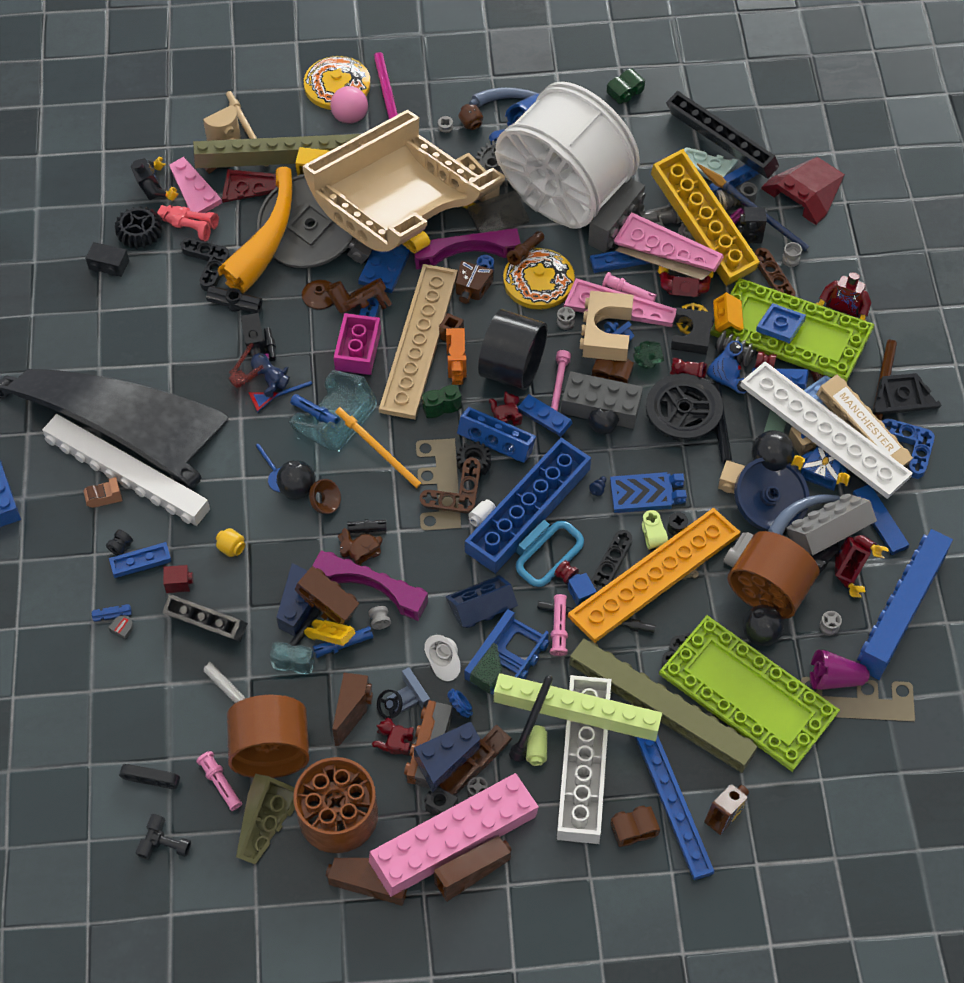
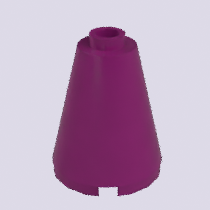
[810,650,869,690]

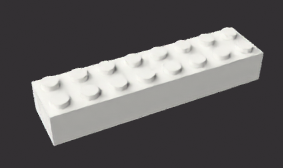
[557,675,611,844]

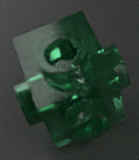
[633,341,664,369]

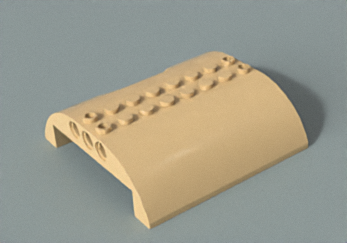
[303,110,505,252]

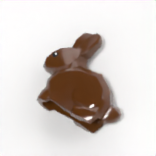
[338,528,383,566]

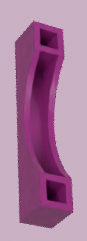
[413,228,521,269]
[312,550,428,621]

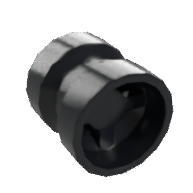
[106,529,133,556]

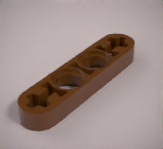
[754,248,796,297]

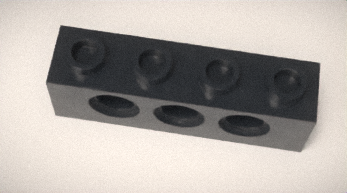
[162,594,248,642]

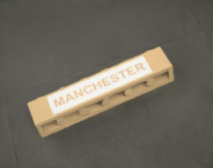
[816,374,913,467]

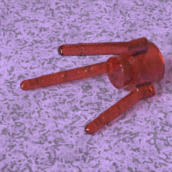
[228,343,263,389]

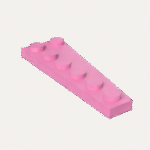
[614,212,724,272]
[564,278,677,327]

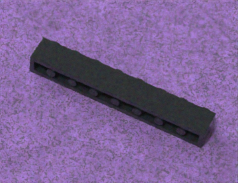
[666,91,780,179]

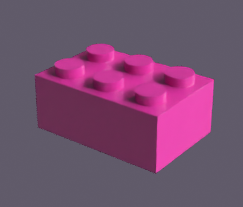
[334,313,381,375]

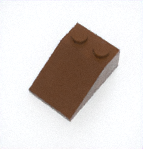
[332,672,373,746]

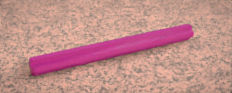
[374,52,398,119]

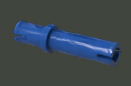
[290,394,340,428]
[313,626,374,658]

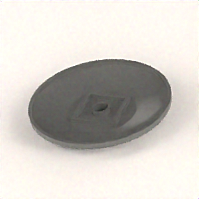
[257,174,355,268]

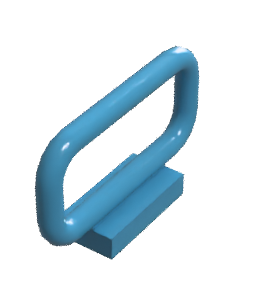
[516,520,584,587]

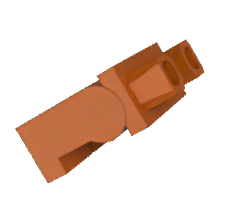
[446,328,467,385]

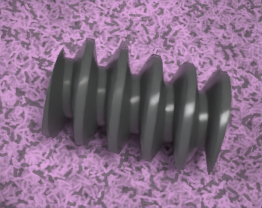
[715,331,757,366]

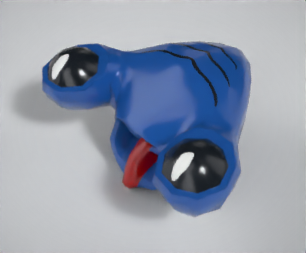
[706,341,747,394]

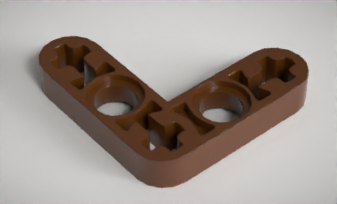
[420,457,481,513]

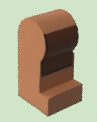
[83,477,123,508]

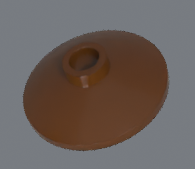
[302,280,334,310]

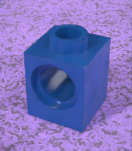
[568,573,597,606]

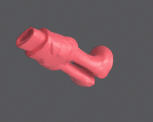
[157,205,219,242]

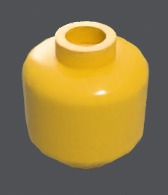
[216,528,245,557]

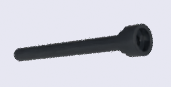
[509,675,553,762]

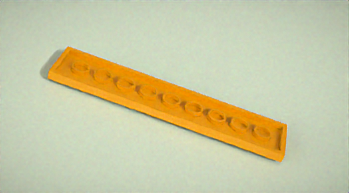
[568,508,740,643]

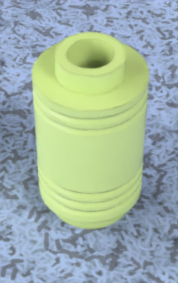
[526,725,547,766]

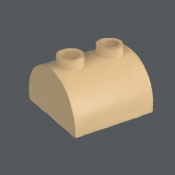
[203,104,241,141]

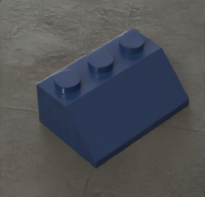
[446,575,518,628]

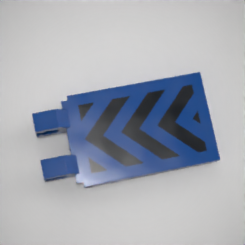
[610,472,687,513]

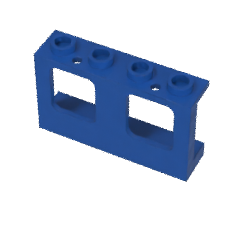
[464,609,550,696]

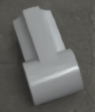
[723,532,753,567]

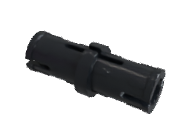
[347,519,387,534]

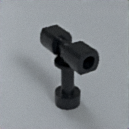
[135,814,191,860]

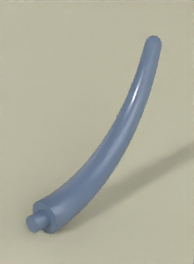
[469,88,539,107]
[768,494,840,535]

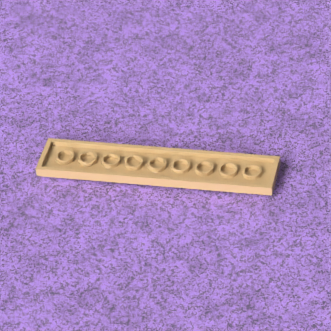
[379,264,458,420]

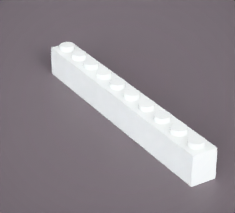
[42,414,210,526]

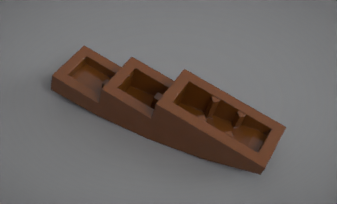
[439,724,513,795]

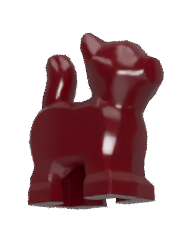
[670,358,708,379]
[489,391,523,426]
[372,718,414,756]

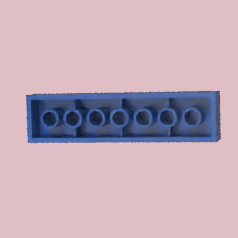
[465,438,591,574]
[857,529,953,680]

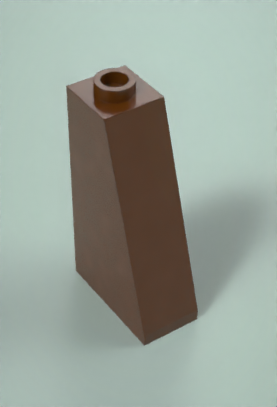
[434,836,512,902]
[326,858,408,906]

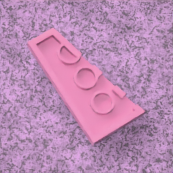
[169,157,222,220]

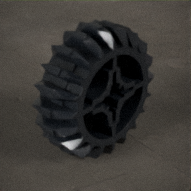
[115,206,163,250]

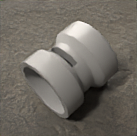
[782,242,802,267]

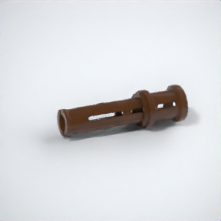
[507,231,545,266]

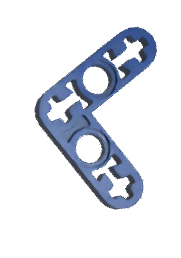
[882,419,935,479]

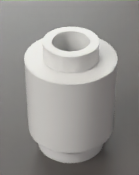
[469,500,496,527]

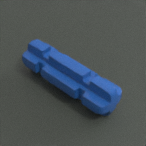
[92,604,132,622]

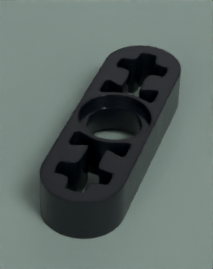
[119,764,180,789]

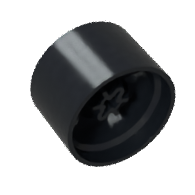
[478,309,548,391]

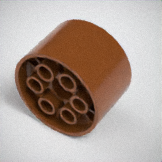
[727,531,819,619]
[227,695,309,778]
[293,757,378,853]

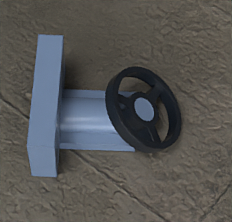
[377,667,430,719]

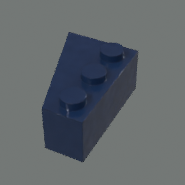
[276,563,315,636]
[414,722,480,792]

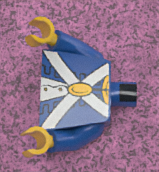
[791,447,850,491]

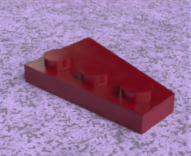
[222,169,277,203]

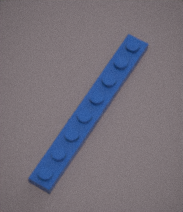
[635,735,714,880]

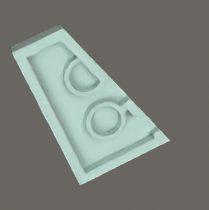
[684,147,738,181]

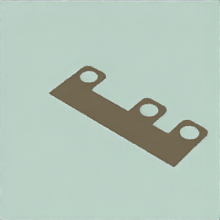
[615,246,712,280]
[416,438,461,530]
[801,677,915,721]

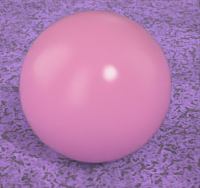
[330,86,368,124]

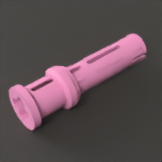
[602,272,657,302]
[550,594,568,656]
[196,751,242,811]

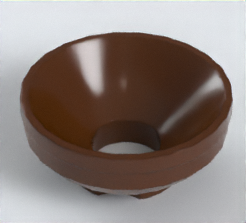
[309,479,341,514]

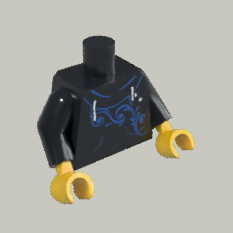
[130,157,179,201]

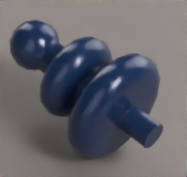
[589,476,607,496]

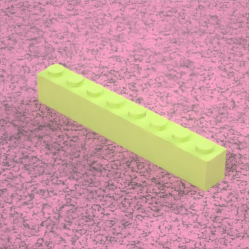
[494,673,662,741]

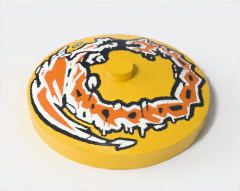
[304,56,370,110]
[503,248,575,310]

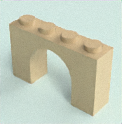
[580,291,634,362]

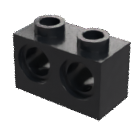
[738,207,767,244]

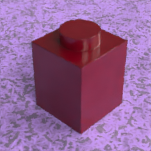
[163,565,193,593]

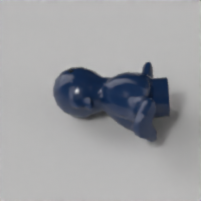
[251,353,290,398]

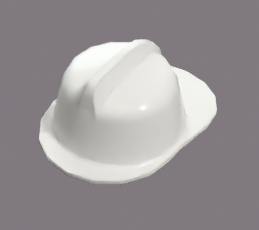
[424,635,461,681]

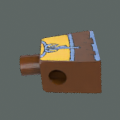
[704,785,749,835]

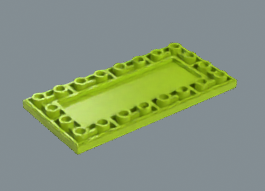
[710,278,875,383]
[659,615,840,772]

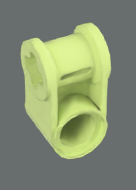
[642,510,668,550]

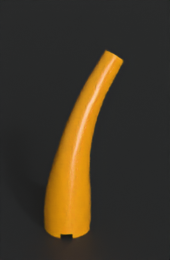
[218,167,292,294]

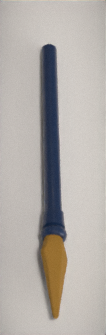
[697,164,809,252]

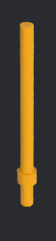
[335,407,421,489]

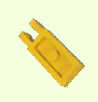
[304,619,356,646]

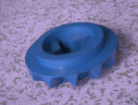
[447,689,473,718]

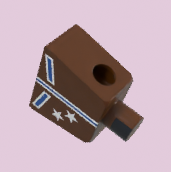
[456,261,493,304]

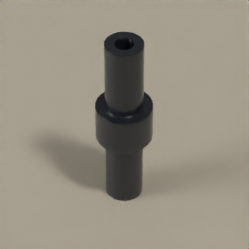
[264,328,276,361]

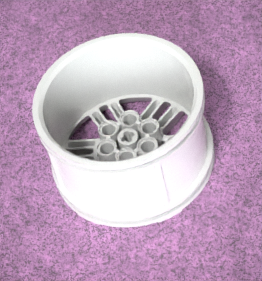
[495,82,640,229]

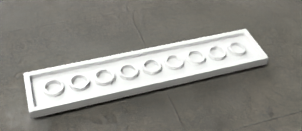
[740,362,913,499]

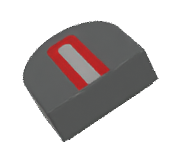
[108,615,133,639]

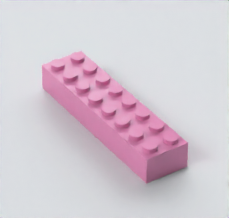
[369,773,539,897]

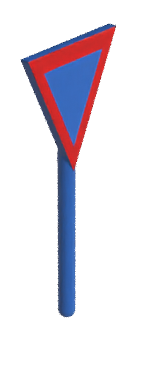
[248,381,312,413]

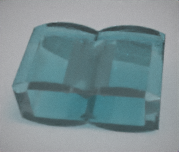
[270,642,315,674]

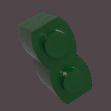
[606,68,645,104]
[422,385,462,418]

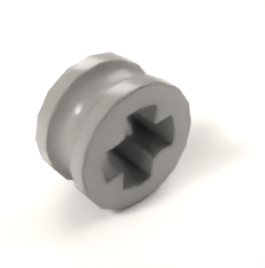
[438,116,453,133]

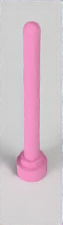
[551,350,571,411]

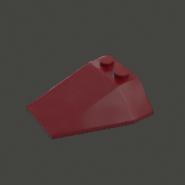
[761,157,845,225]

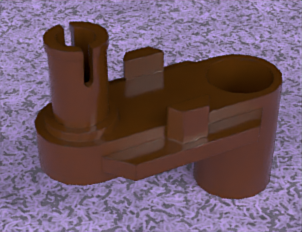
[326,278,392,313]

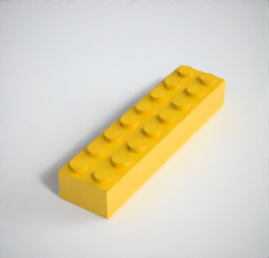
[651,149,760,286]

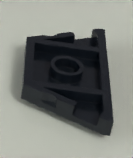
[873,373,942,415]

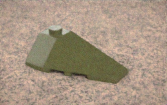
[236,774,295,864]

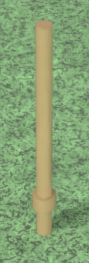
[226,91,269,167]

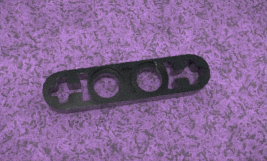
[591,530,632,592]

